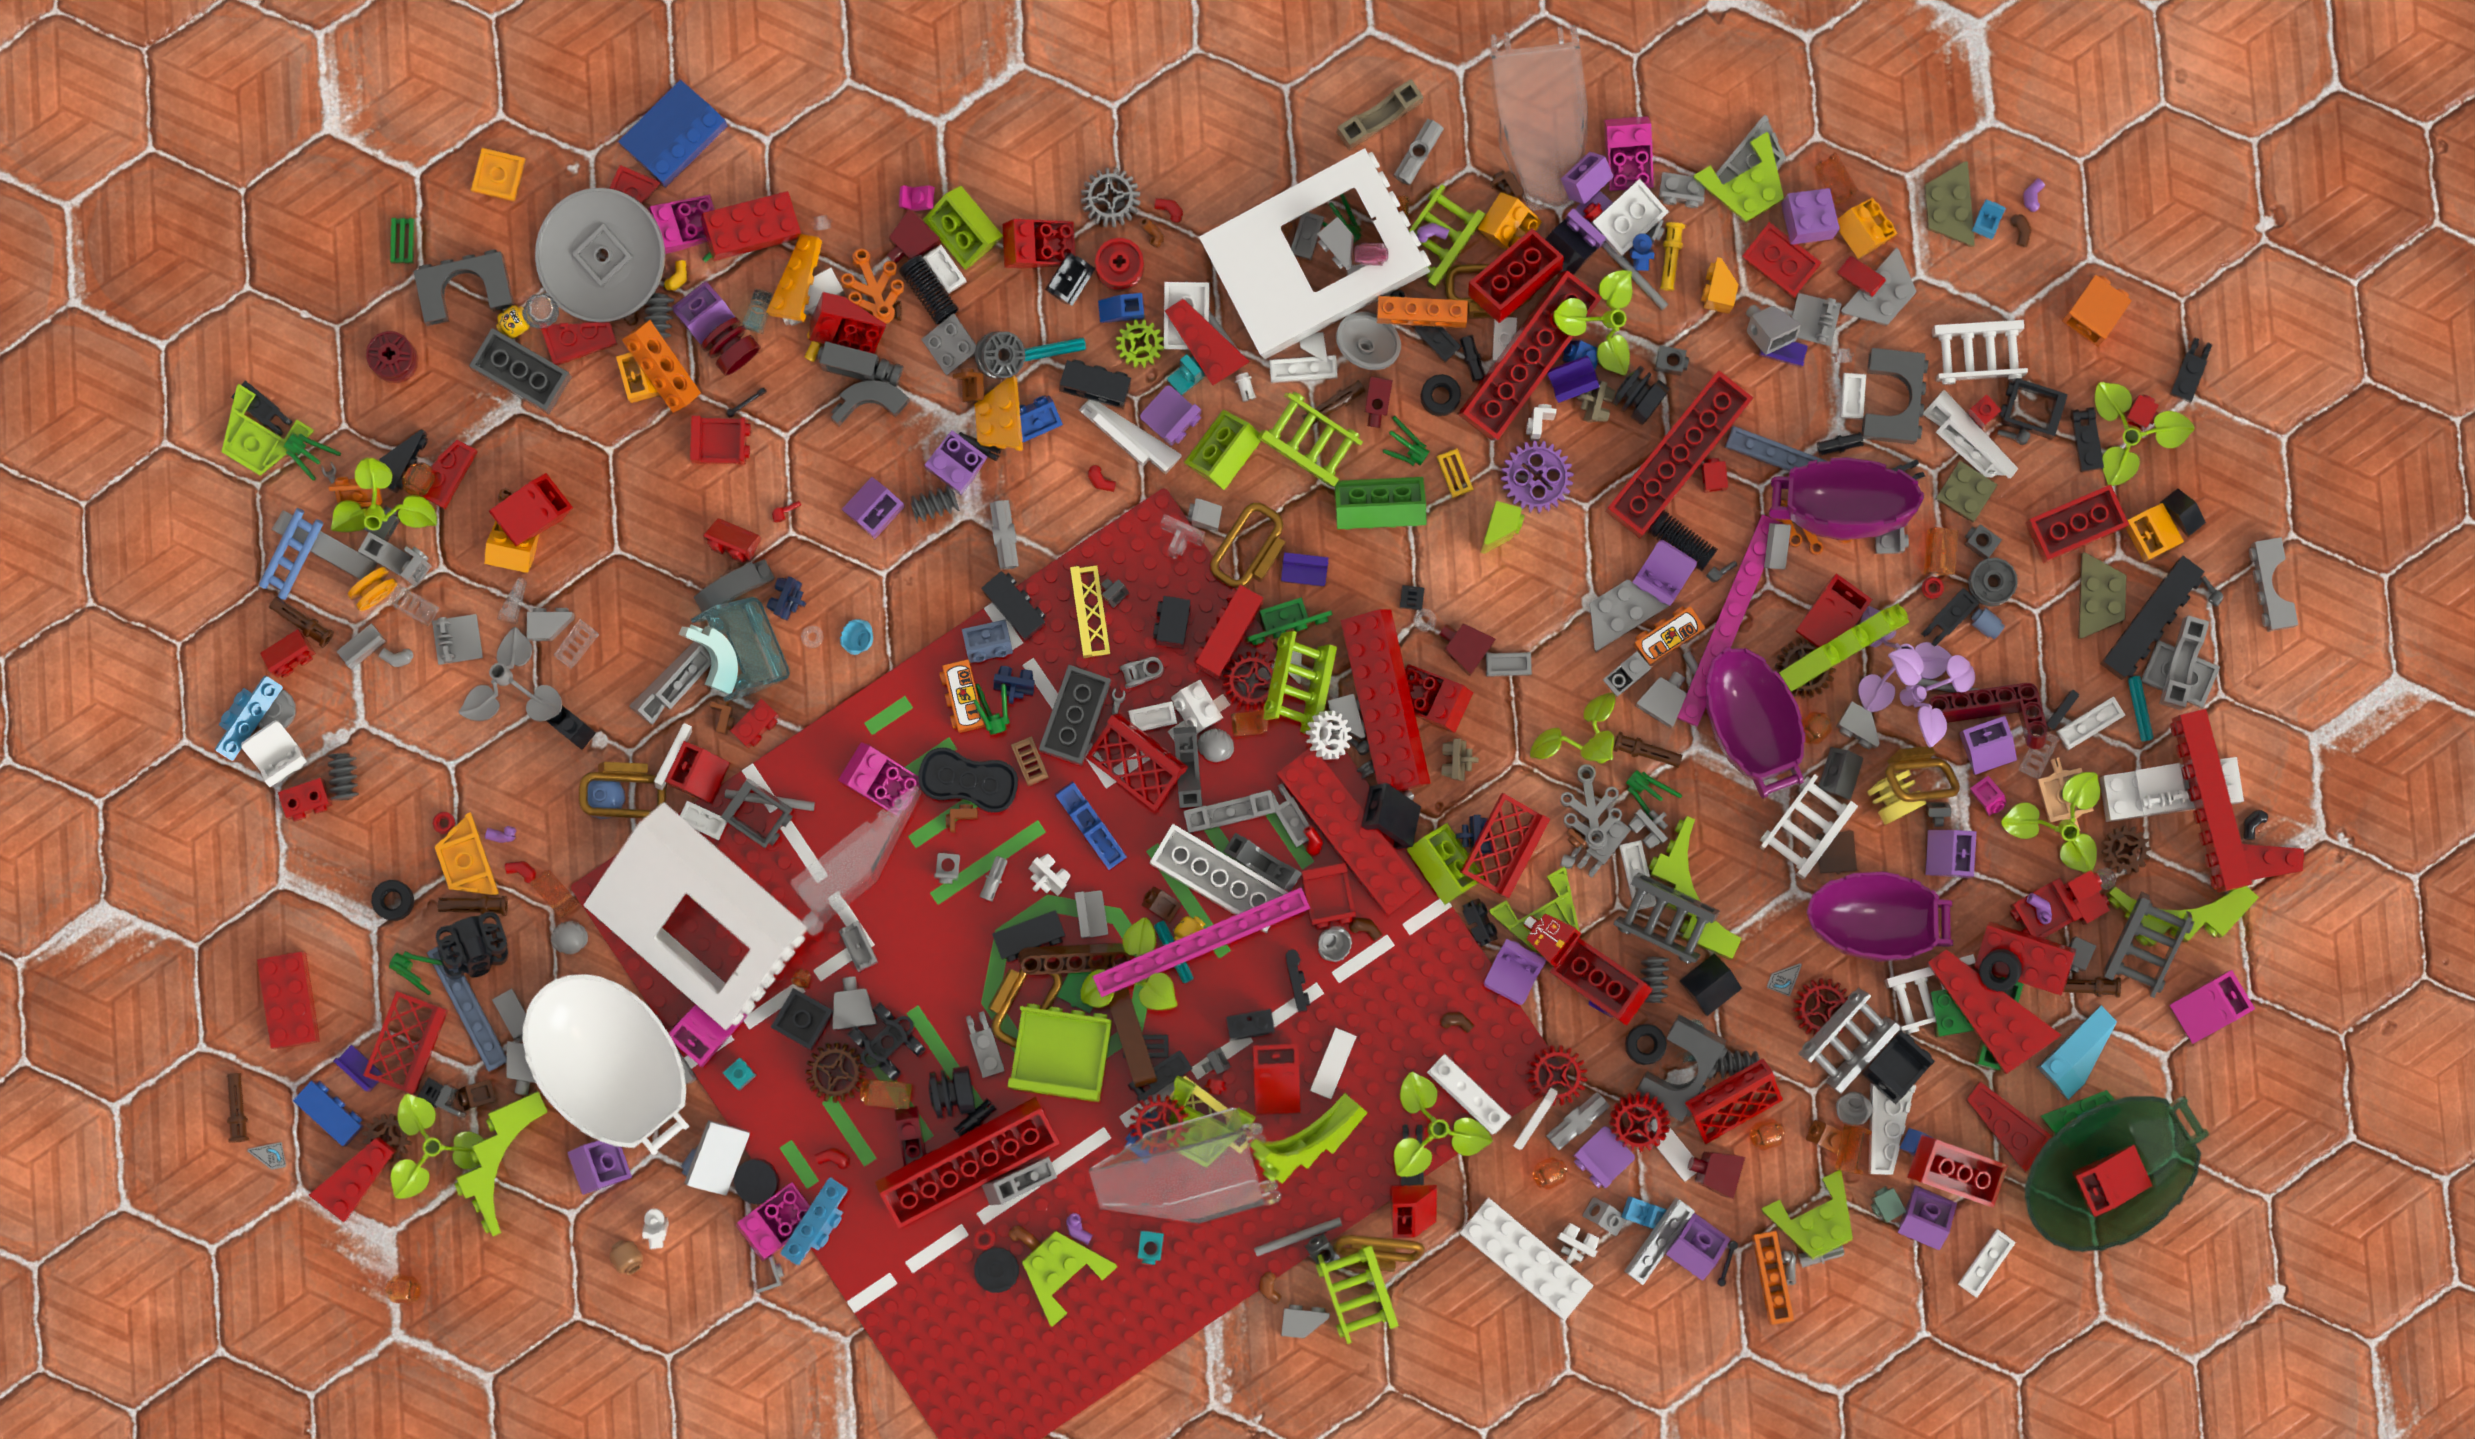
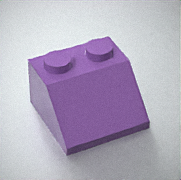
[672,281,735,345]
[567,1141,632,1195]
[1898,1186,1957,1250]
[1666,1213,1731,1281]

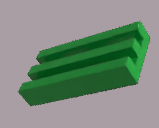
[390,218,415,263]

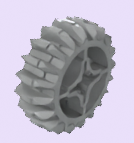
[1081,168,1141,228]

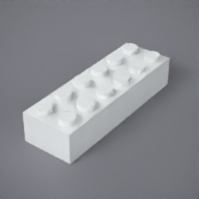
[2099,757,2244,822]
[1150,824,1289,933]
[1459,1198,1594,1321]

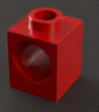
[1967,394,2002,429]
[1701,458,1728,493]

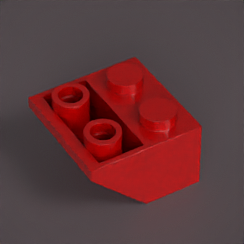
[260,629,316,678]
[665,741,730,804]
[1391,1185,1437,1238]

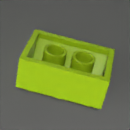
[923,186,1003,270]
[1184,409,1261,490]
[1481,501,1525,554]
[1407,823,1484,905]

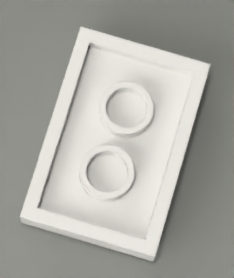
[1591,179,1669,257]
[1164,282,1210,349]

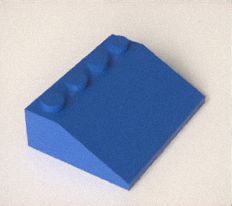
[618,79,728,188]

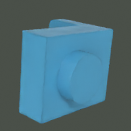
[1972,200,2006,239]

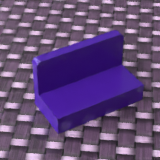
[1758,342,1808,367]
[1547,355,1600,403]
[1281,552,1329,587]
[333,1045,384,1092]

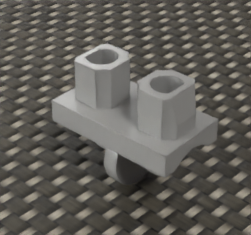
[1628,808,1668,849]

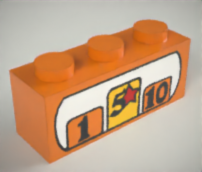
[1633,606,1705,666]
[939,659,985,733]

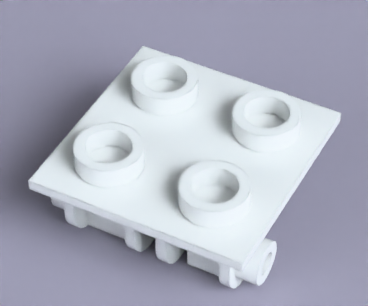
[2135,763,2189,815]

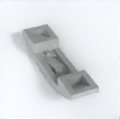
[1184,790,1276,833]

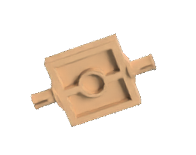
[2037,757,2094,831]

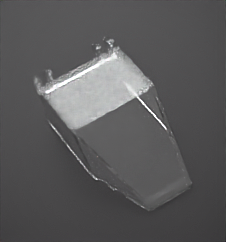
[1489,25,1588,210]
[791,785,921,936]
[1089,1108,1281,1224]

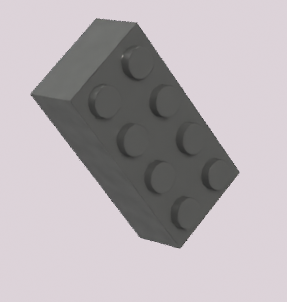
[469,328,572,415]
[1039,664,1111,766]

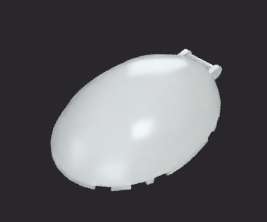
[523,974,689,1156]

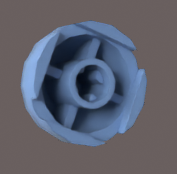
[588,781,625,819]

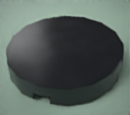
[734,1158,779,1204]
[974,1248,1019,1293]

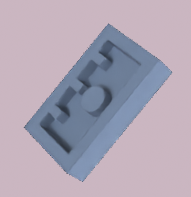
[962,619,1013,663]

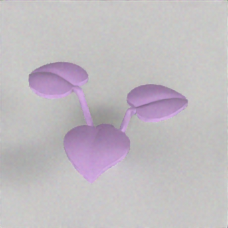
[1858,606,1952,712]
[1888,649,1975,748]

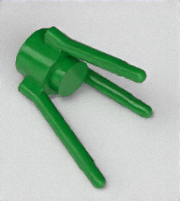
[1322,193,1363,244]
[1383,416,1430,466]
[283,433,341,481]
[973,684,1010,735]
[1626,770,1682,820]
[389,951,442,995]

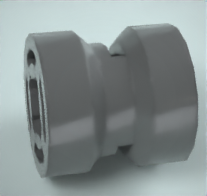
[875,358,904,387]

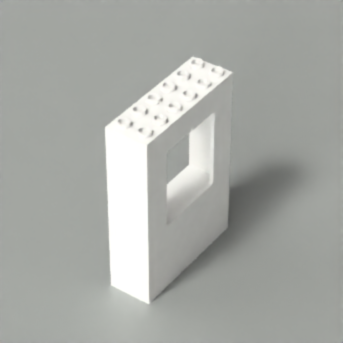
[1199,148,1431,359]
[583,802,808,1030]

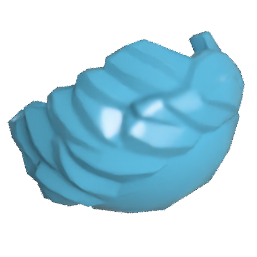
[840,619,873,655]

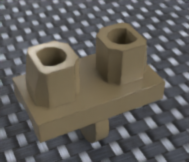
[1576,381,1616,423]
[1441,739,1479,781]

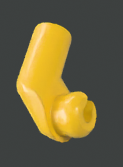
[664,260,687,291]
[804,330,822,362]

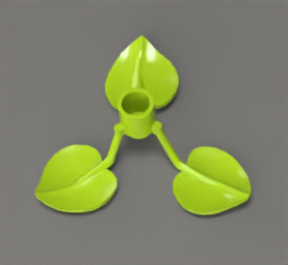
[1553,270,1632,375]
[2095,382,2195,486]
[331,457,437,532]
[1530,692,1615,764]
[2001,772,2100,872]
[1081,918,1177,1010]
[1394,1072,1493,1177]
[391,1094,484,1199]

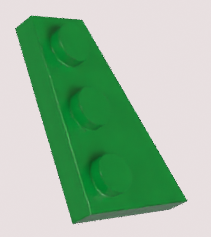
[2040,1090,2122,1151]

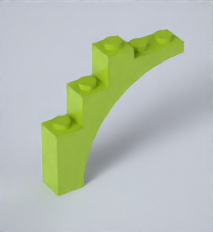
[1779,603,1910,691]
[1648,816,1742,960]
[2105,886,2259,947]
[454,1091,547,1236]
[1249,1094,1368,1184]

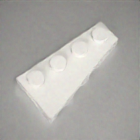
[1868,1083,1916,1175]

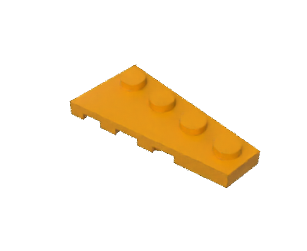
[766,234,822,322]

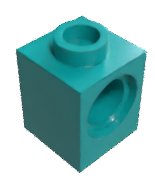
[723,1058,757,1090]
[1138,1231,1164,1265]

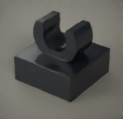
[1400,585,1425,611]
[417,1077,443,1108]

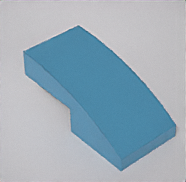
[1621,1196,1667,1229]

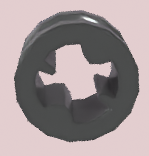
[1356,760,1375,779]

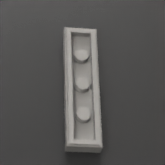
[1624,1198,1695,1285]

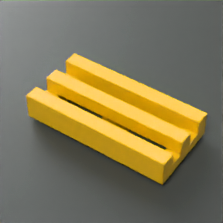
[1436,448,1474,499]

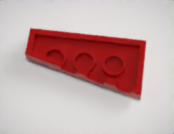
[1165,299,1250,386]
[2211,844,2304,887]
[1966,1082,2053,1173]

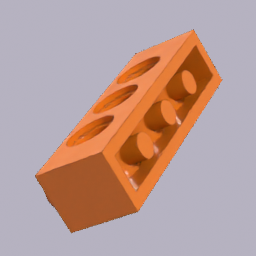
[1377,296,1468,328]
[622,320,701,413]
[1751,1231,1794,1325]

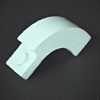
[679,625,738,694]

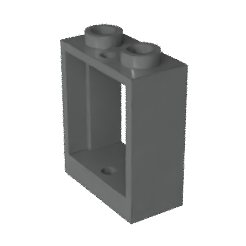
[817,341,880,381]
[721,778,793,848]

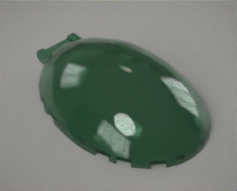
[2025,1096,2209,1252]

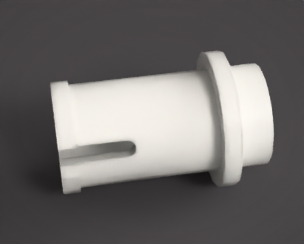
[1235,372,1256,402]

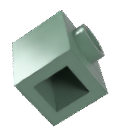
[1870,1186,1907,1223]

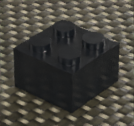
[1153,596,1191,649]
[771,988,833,1050]

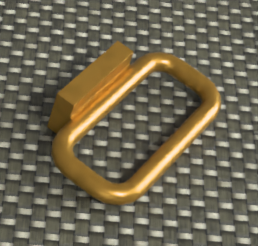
[1445,264,1534,319]
[1210,503,1285,588]
[1885,746,1960,802]
[579,762,666,819]
[988,959,1063,1048]
[1333,1235,1425,1272]

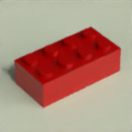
[700,191,801,261]
[1468,228,1564,323]
[2025,484,2129,563]
[1194,585,1264,680]
[1974,922,2077,996]
[1550,938,1653,1026]
[257,952,320,1050]
[1907,1135,2008,1208]

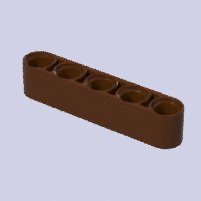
[1018,943,1131,975]
[1109,987,1157,1088]

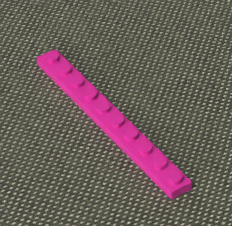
[1677,514,1783,727]
[1092,888,1310,997]

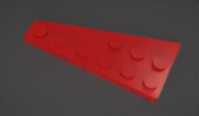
[1927,950,2062,1074]

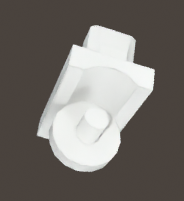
[1028,854,1071,896]
[642,1208,669,1249]
[1557,1223,1599,1264]

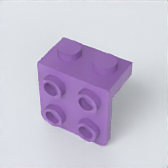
[1565,191,1613,249]
[1140,385,1202,446]
[1633,540,1697,606]
[1484,939,1546,1005]
[1573,1126,1635,1189]

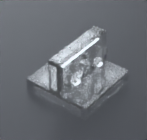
[1161,514,1205,559]

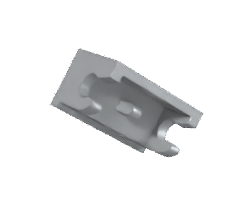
[839,921,879,972]

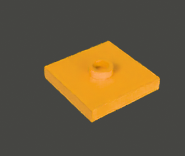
[471,148,526,202]

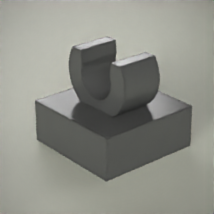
[1101,578,1129,608]
[1926,802,1951,827]
[1202,1048,1231,1075]

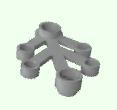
[1560,764,1622,850]

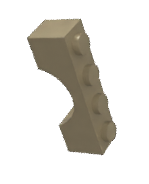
[1337,79,1424,150]

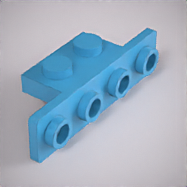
[215,675,283,761]
[781,1178,848,1265]

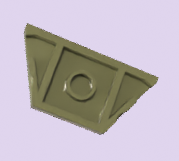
[1924,161,1975,247]
[2078,553,2126,639]

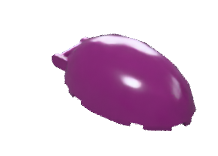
[1769,457,1924,541]
[1706,647,1805,798]
[1806,872,1953,962]

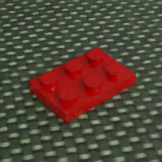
[1741,222,1822,298]

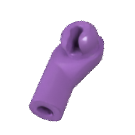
[2023,178,2045,212]
[1416,223,1450,243]
[485,826,516,843]
[2027,893,2052,924]
[1066,1213,1093,1245]

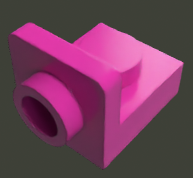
[899,185,935,211]
[1970,776,2007,816]

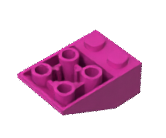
[1604,116,1654,191]
[648,195,715,254]
[838,742,919,818]
[2169,970,2255,1044]
[669,1005,748,1067]
[736,1182,810,1262]

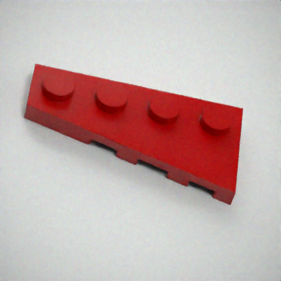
[308,1137,396,1222]

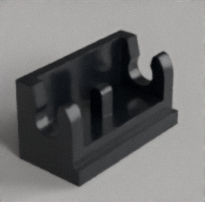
[1045,252,1096,306]

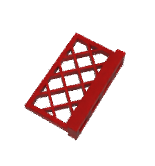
[1086,713,1188,811]
[1460,793,1550,898]
[363,991,449,1095]
[1685,1058,1783,1145]

